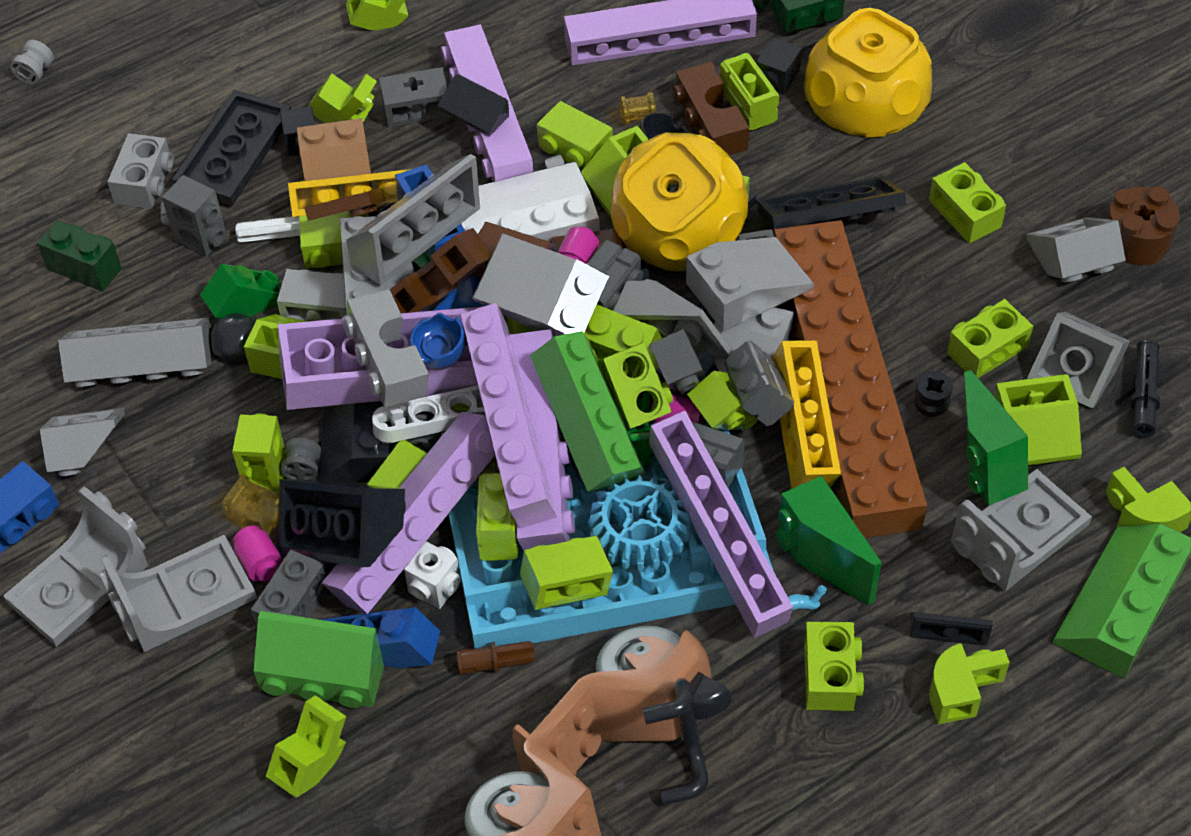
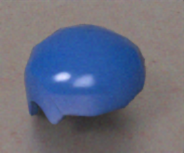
[409,313,467,369]

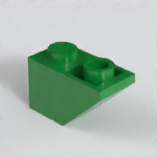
[200,264,281,318]

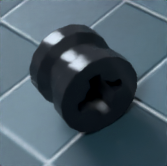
[914,371,953,416]

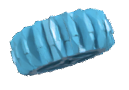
[588,474,691,573]

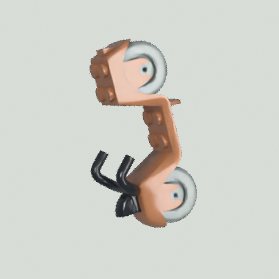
[464,626,732,836]

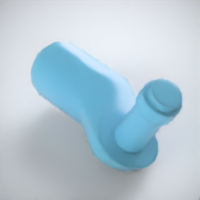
[788,585,827,611]

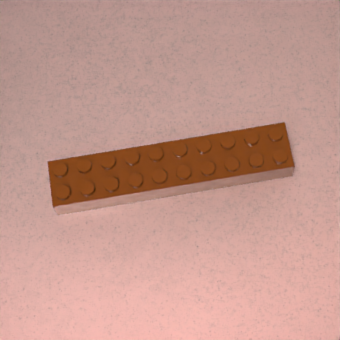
[774,220,927,538]

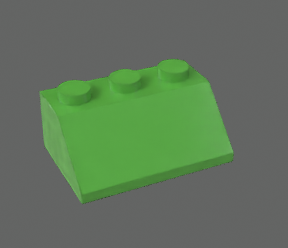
[254,611,384,708]

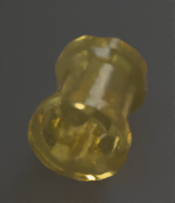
[619,91,656,125]

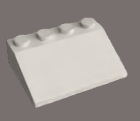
[461,162,600,243]

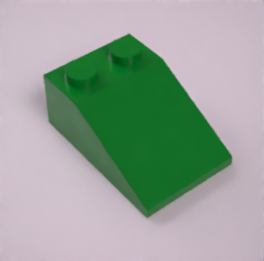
[964,370,1028,506]
[776,476,882,605]

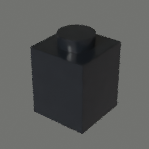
[756,37,802,95]

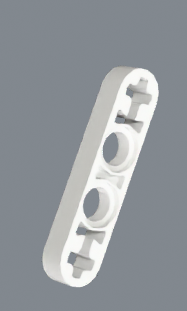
[372,385,486,443]

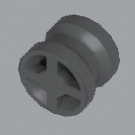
[281,438,321,480]

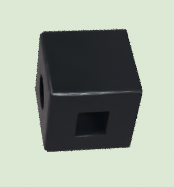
[280,106,315,156]

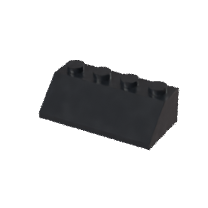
[319,401,395,483]
[276,479,406,567]

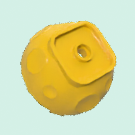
[803,8,932,138]
[611,132,749,272]

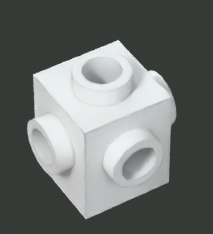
[404,541,461,609]

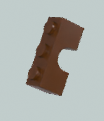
[672,62,749,155]
[390,228,492,313]

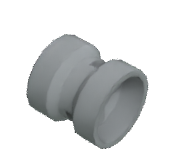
[10,40,54,85]

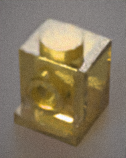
[222,474,279,534]

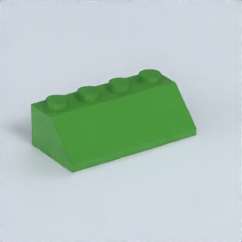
[530,331,647,492]
[1053,523,1191,679]

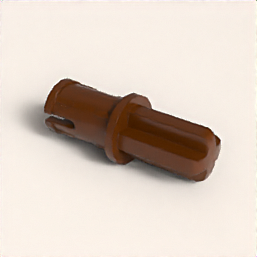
[456,641,535,675]

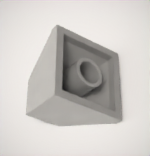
[40,408,125,476]

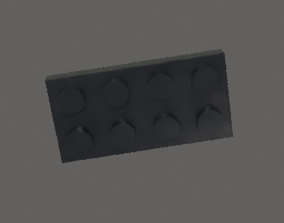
[172,90,291,206]
[756,176,906,229]

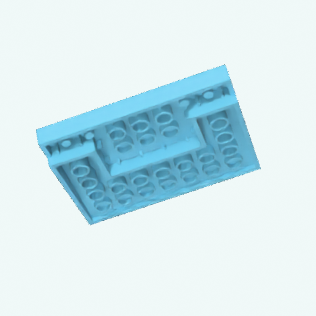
[448,419,773,648]

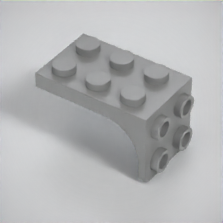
[951,469,1092,592]
[3,487,148,647]
[98,535,257,652]

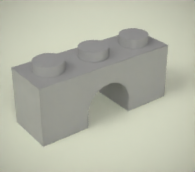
[342,289,429,408]

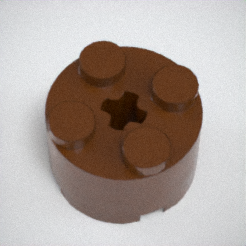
[1107,186,1180,266]

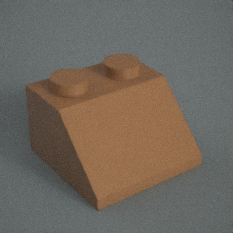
[297,118,371,181]

